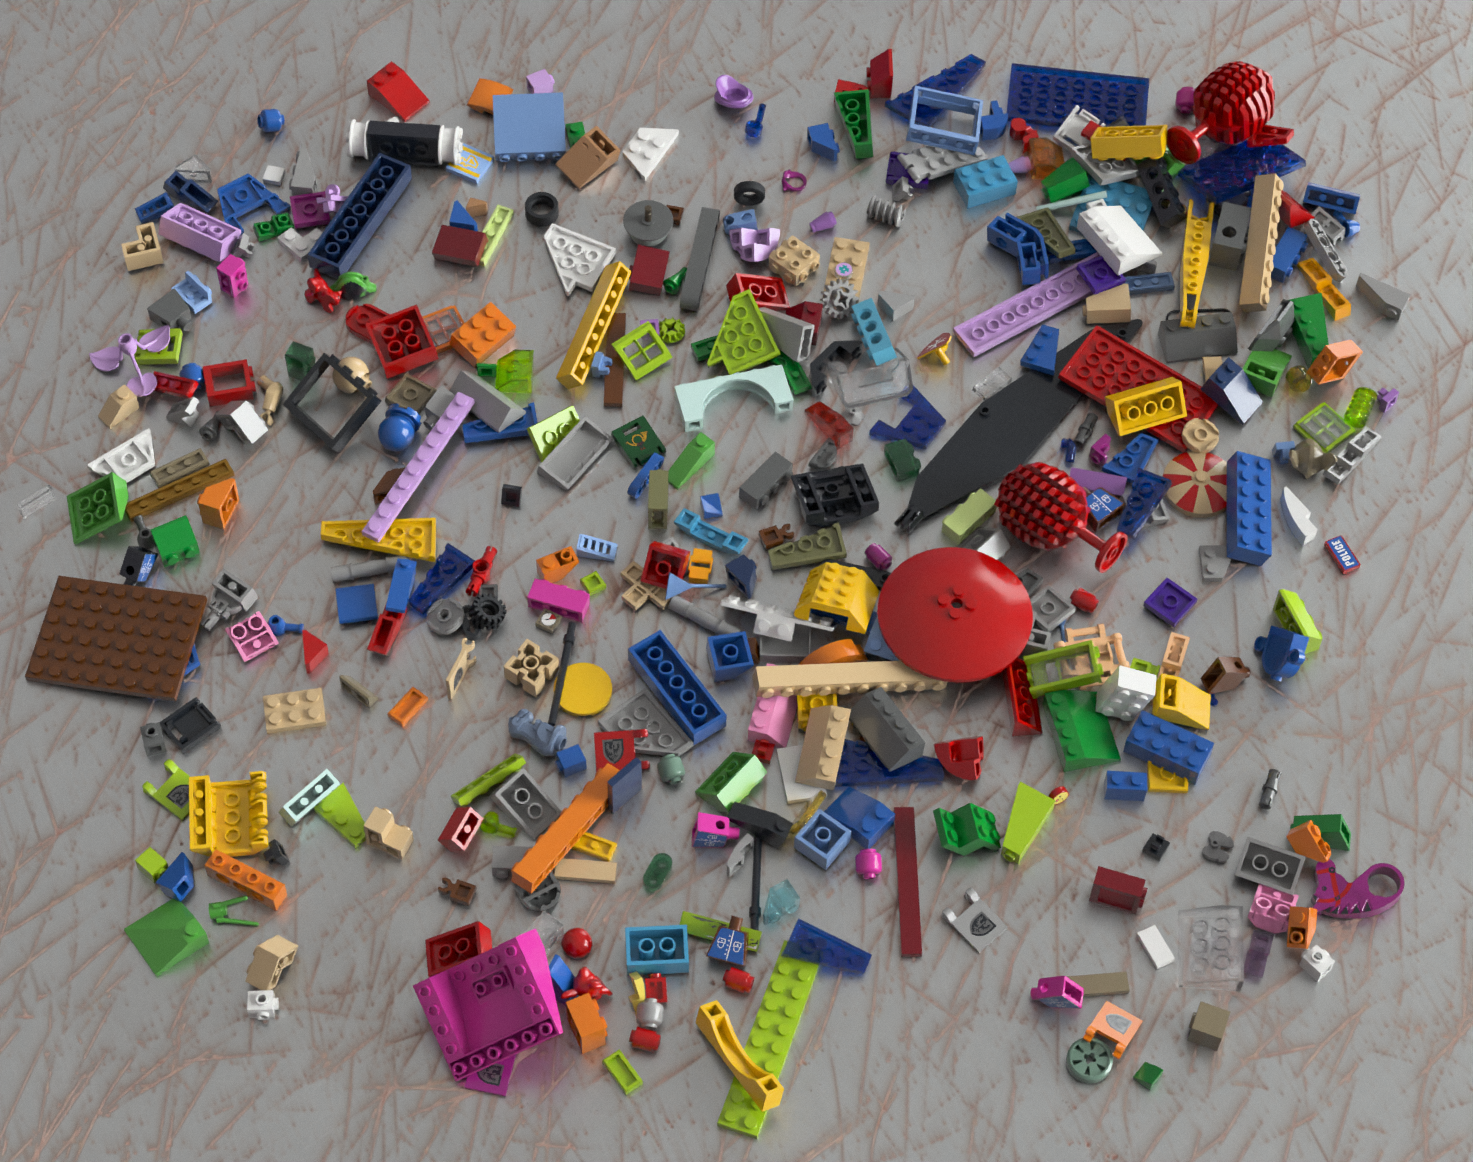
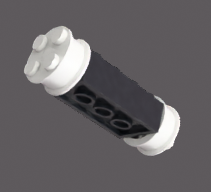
[346,119,463,166]

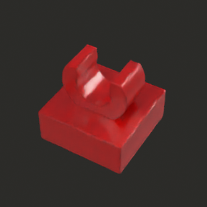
[752,739,775,764]

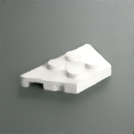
[623,128,679,181]
[87,428,155,483]

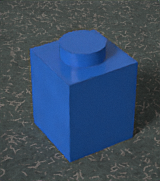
[555,744,587,778]

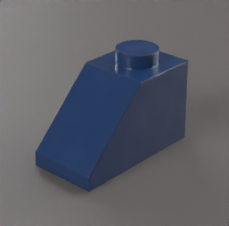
[725,554,757,599]

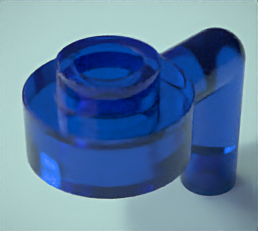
[745,103,766,137]

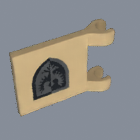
[446,637,477,701]

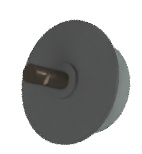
[623,200,673,246]

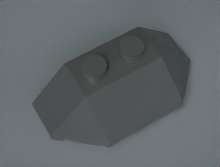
[1248,299,1295,351]

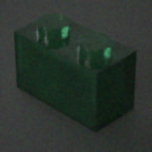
[285,341,316,381]

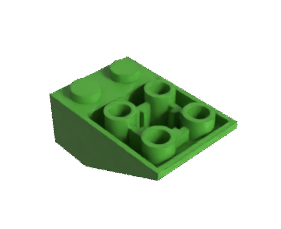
[1243,349,1292,397]

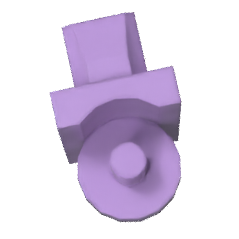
[316,184,348,214]

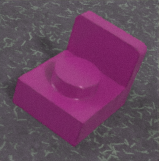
[1089,433,1111,467]

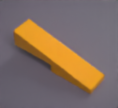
[1297,257,1351,321]

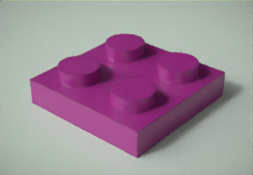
[290,191,330,229]

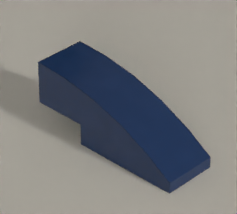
[163,171,218,214]

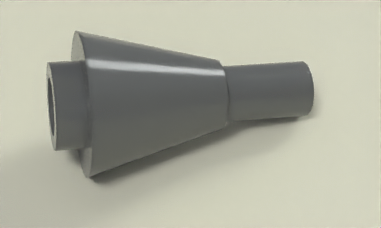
[199,411,219,441]

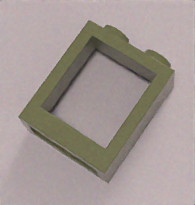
[648,469,669,529]

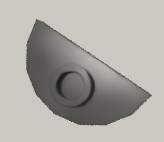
[808,437,837,469]

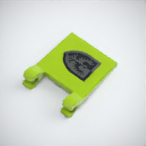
[142,759,190,821]

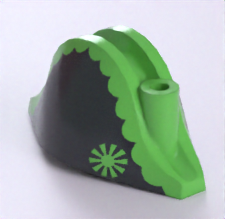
[330,272,376,300]

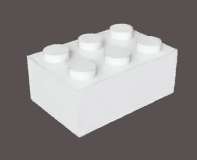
[1095,665,1156,721]

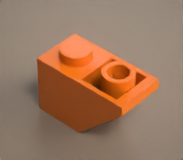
[536,546,579,583]
[1286,820,1331,863]
[1287,906,1317,949]

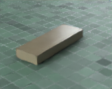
[150,448,210,489]
[1066,972,1130,997]

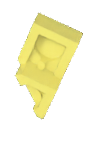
[628,971,645,1015]

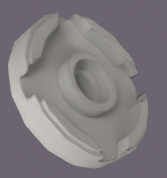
[426,598,465,635]

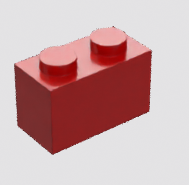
[438,807,484,852]

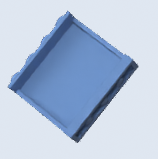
[493,92,566,162]

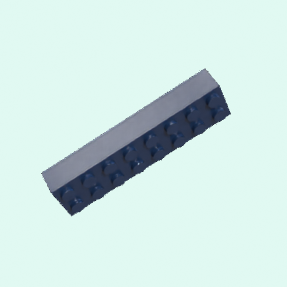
[307,153,412,279]

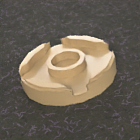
[1181,418,1219,453]

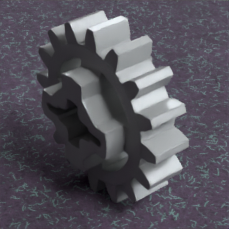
[820,279,859,319]

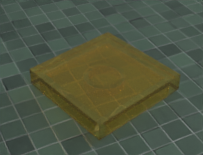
[790,790,826,834]

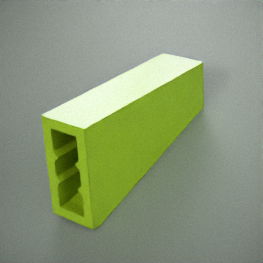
[1001,781,1055,864]

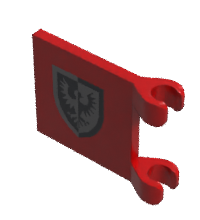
[594,729,650,772]

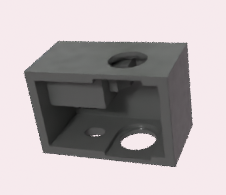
[1208,202,1251,271]

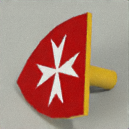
[917,333,952,365]

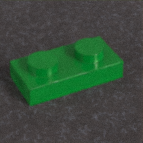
[565,122,585,148]

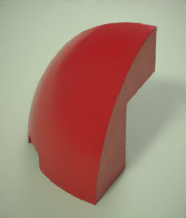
[934,736,984,780]

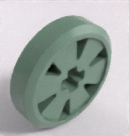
[1066,1038,1113,1083]

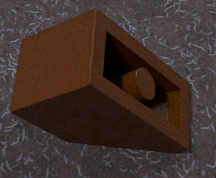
[373,467,412,504]

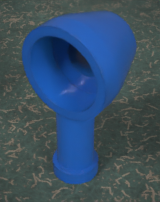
[1333,210,1360,238]
[267,615,304,636]

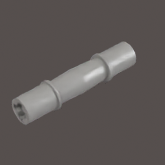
[331,556,408,582]
[668,595,742,635]

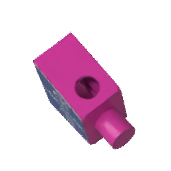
[692,812,740,848]
[1030,976,1084,1009]

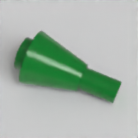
[663,267,687,294]

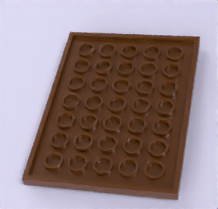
[25,576,208,702]

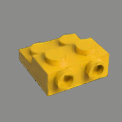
[797,693,837,732]

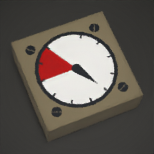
[535,608,562,634]

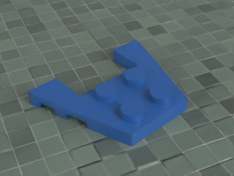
[217,173,291,235]

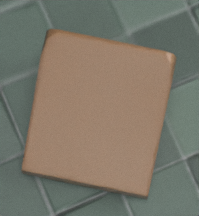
[466,197,488,217]

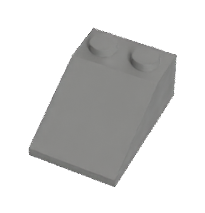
[489,768,562,839]

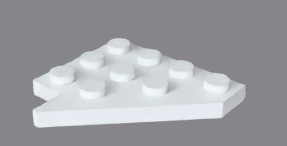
[544,223,616,296]

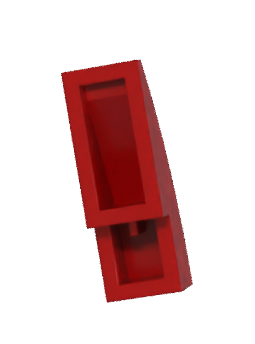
[367,602,408,656]

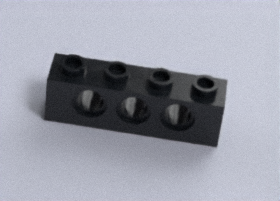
[1137,157,1187,229]

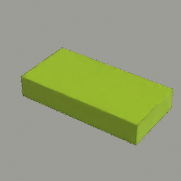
[602,1049,643,1095]

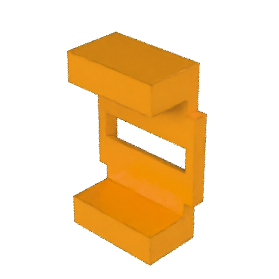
[688,548,713,584]

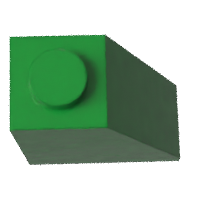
[1041,157,1090,203]
[1290,814,1351,851]

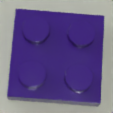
[1076,256,1126,295]
[1143,577,1198,627]

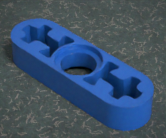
[627,453,664,499]

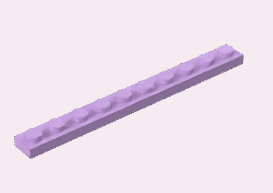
[362,392,475,543]

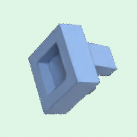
[591,351,612,378]
[1272,441,1295,464]

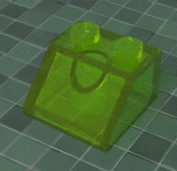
[495,349,534,393]

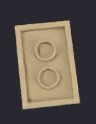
[263,688,326,734]

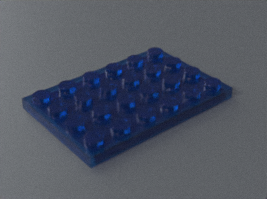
[1178,140,1306,204]

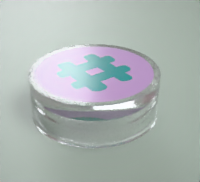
[835,262,853,280]

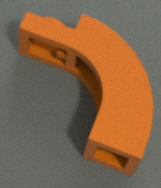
[798,639,868,665]

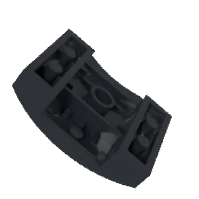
[791,463,879,526]

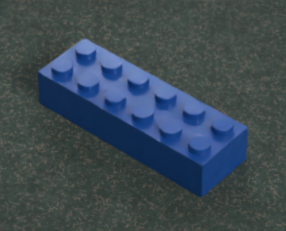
[1227,451,1272,566]
[628,630,727,745]

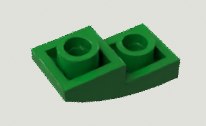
[253,213,294,241]

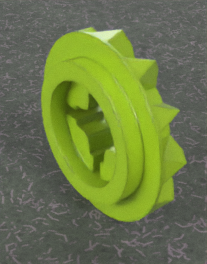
[659,317,685,343]

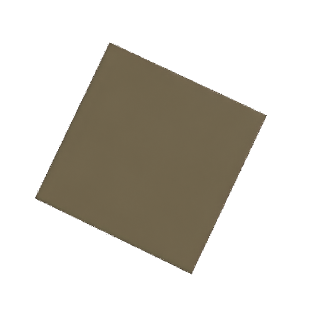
[385,373,437,414]

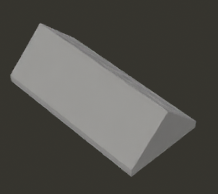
[449,370,526,433]

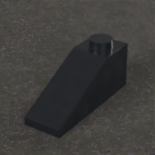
[727,802,793,848]

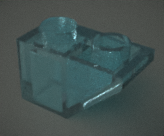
[763,879,800,925]

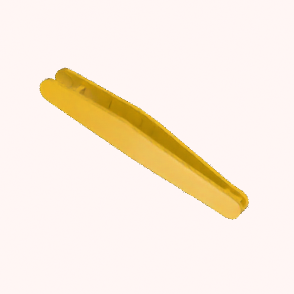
[1180,199,1214,329]

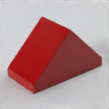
[302,630,329,673]

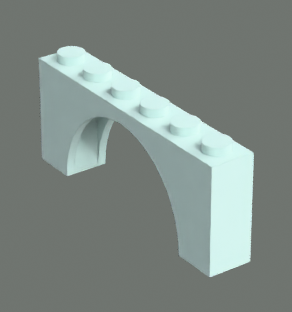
[674,365,793,432]

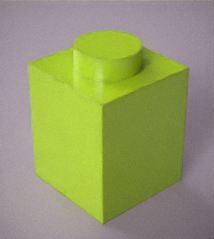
[135,847,168,884]

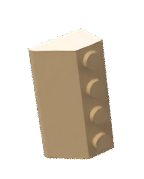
[795,705,851,790]

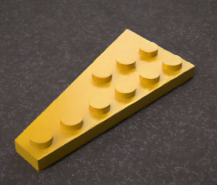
[321,518,436,562]

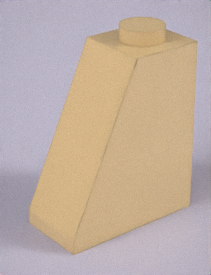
[1082,284,1131,324]

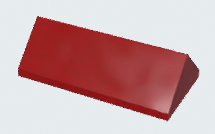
[1002,658,1043,736]

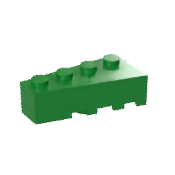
[834,89,874,159]
[1289,293,1329,369]

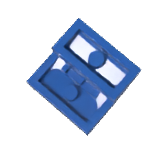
[335,584,378,624]

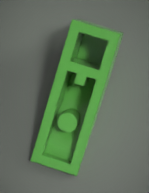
[668,432,715,490]

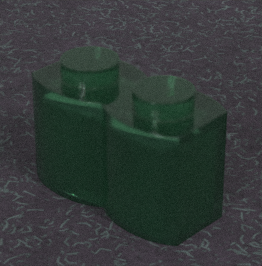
[884,438,921,481]

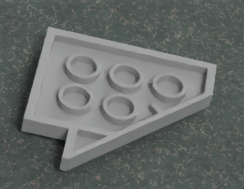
[598,688,694,756]

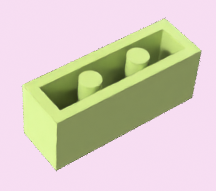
[942,488,997,545]

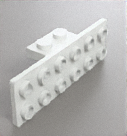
[720,595,838,642]

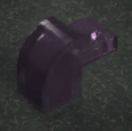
[1242,929,1274,978]

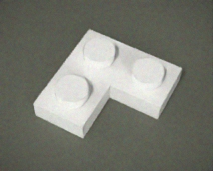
[277,228,322,262]

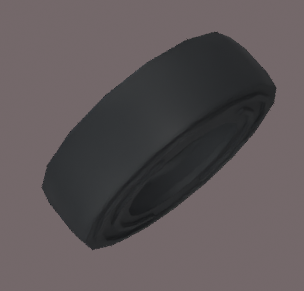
[734,181,765,206]

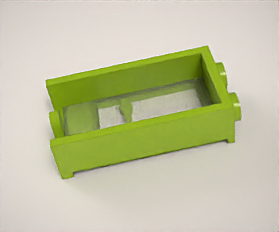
[1023,640,1104,699]

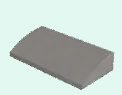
[537,416,613,491]

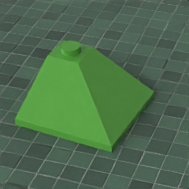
[67,472,129,544]
[124,899,209,976]

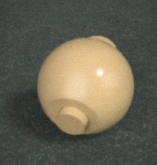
[332,357,372,394]

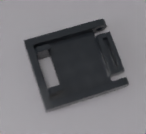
[160,697,221,754]

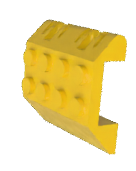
[794,562,879,634]
[189,771,268,857]

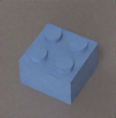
[794,809,851,870]

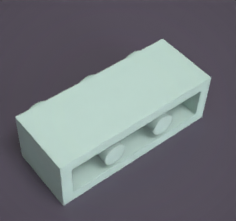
[279,769,340,827]

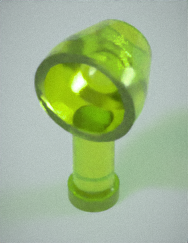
[479,811,517,837]

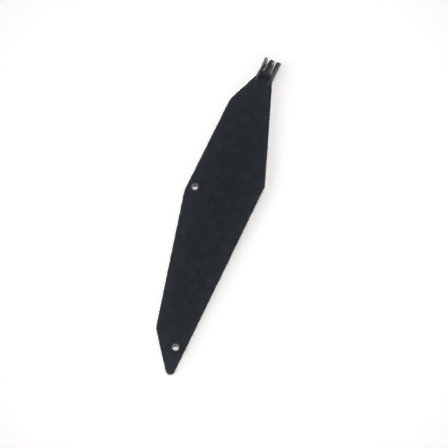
[894,319,1143,534]

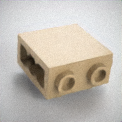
[768,235,820,287]

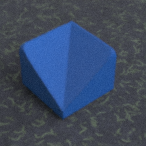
[700,493,723,519]

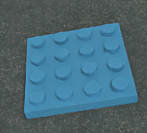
[1069,174,1153,233]

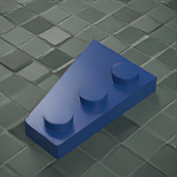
[1020,324,1059,376]
[1101,433,1158,486]

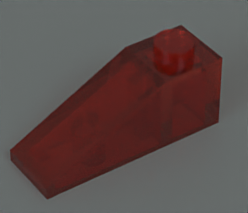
[805,401,854,450]

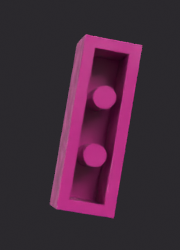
[527,578,590,623]

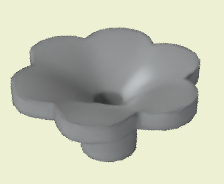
[841,406,865,426]

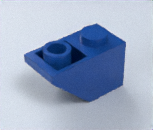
[807,123,840,161]
[156,852,194,902]

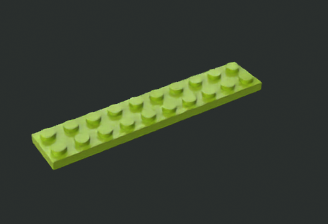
[717,940,823,1139]

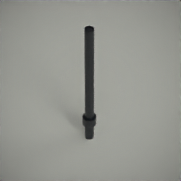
[548,621,576,726]
[749,835,762,930]

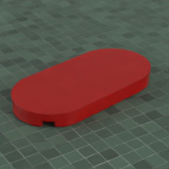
[345,304,390,345]

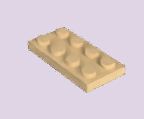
[823,237,870,303]

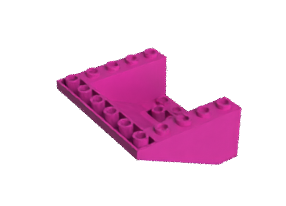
[413,928,563,1081]

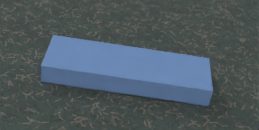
[1125,272,1175,295]

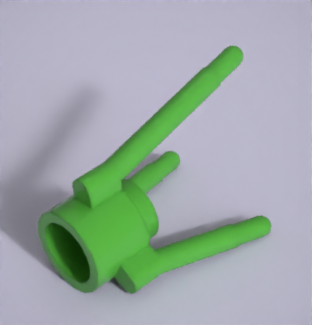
[209,895,259,926]

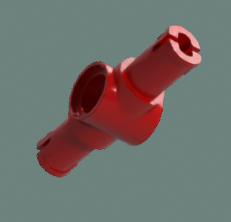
[465,546,498,597]

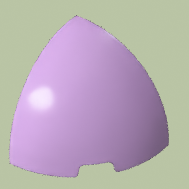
[729,228,780,262]

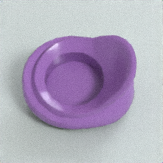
[714,75,753,109]

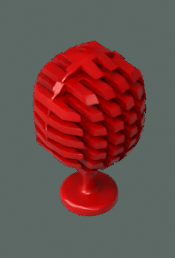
[1166,61,1275,164]
[994,462,1128,573]

